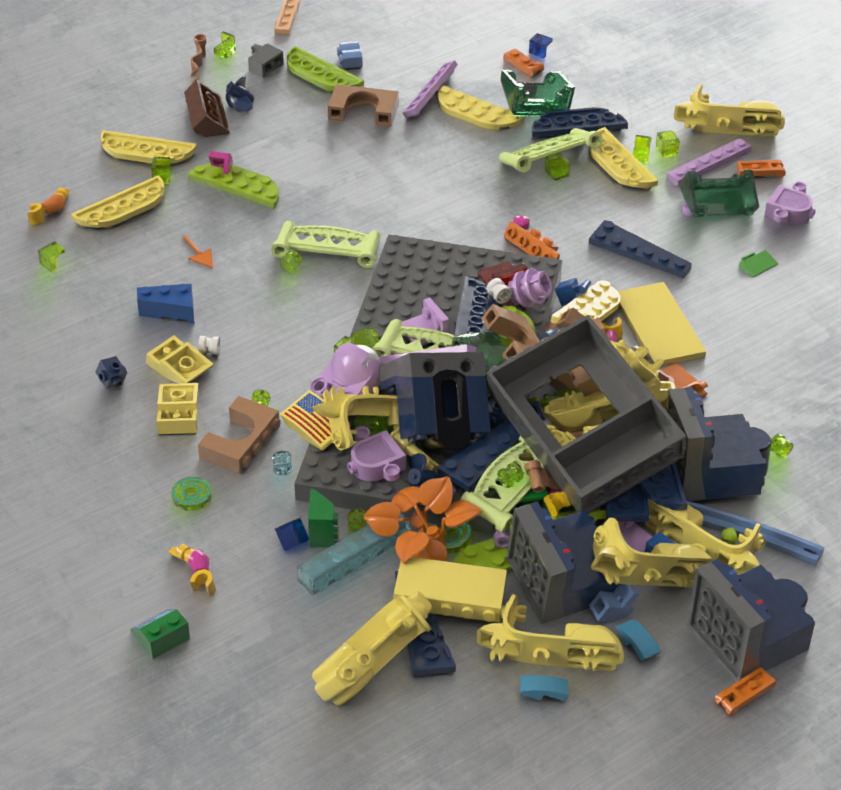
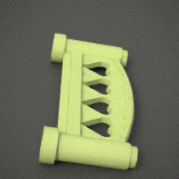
[499,128,603,173]
[271,221,381,268]
[372,319,493,366]
[461,436,544,534]

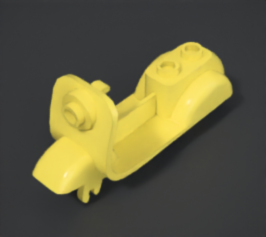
[674,84,785,136]
[610,339,663,389]
[544,377,675,433]
[312,386,400,450]
[645,499,766,575]
[591,518,713,587]
[312,591,432,706]
[477,594,624,671]

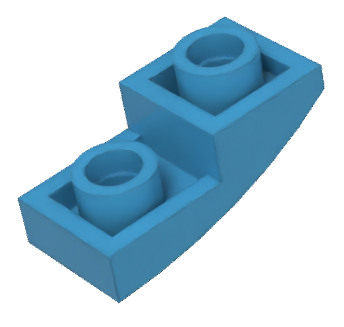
[616,619,661,662]
[520,675,569,701]

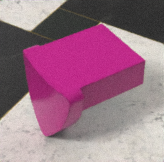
[209,151,233,174]

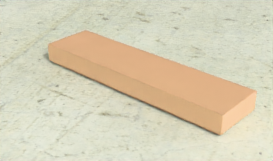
[274,0,301,35]

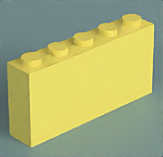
[393,557,507,623]

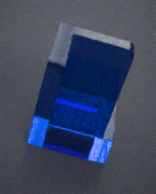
[529,33,553,58]
[275,518,309,551]

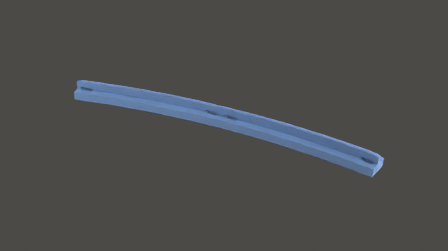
[545,487,825,566]

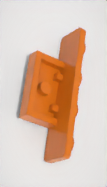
[503,222,560,259]

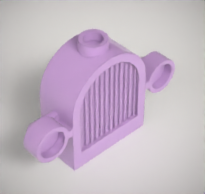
[764,181,816,225]
[347,426,406,482]

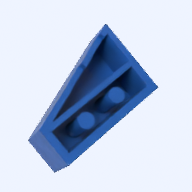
[137,283,195,324]

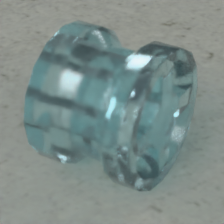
[272,450,293,476]

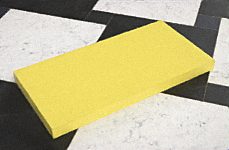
[617,282,706,366]

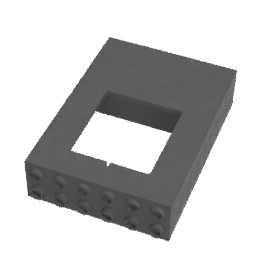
[486,315,686,513]

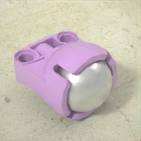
[310,342,381,416]

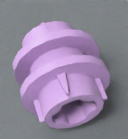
[508,268,552,308]

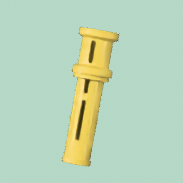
[390,429,439,473]

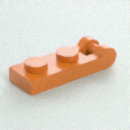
[503,48,544,76]
[736,160,786,178]
[714,667,776,716]

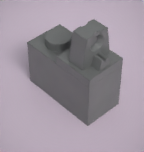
[248,44,284,78]

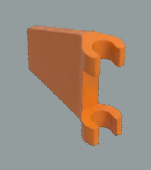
[661,363,708,397]

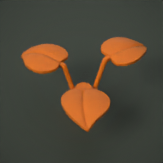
[364,476,453,561]
[391,486,482,564]

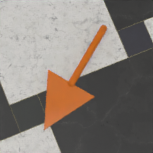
[183,235,213,268]

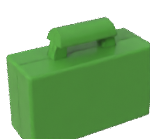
[739,250,779,277]

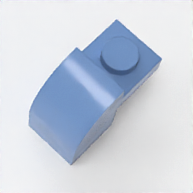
[589,584,640,622]

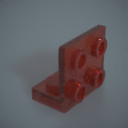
[478,261,528,286]

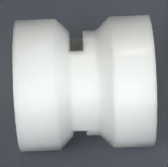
[486,278,512,304]
[198,336,220,355]

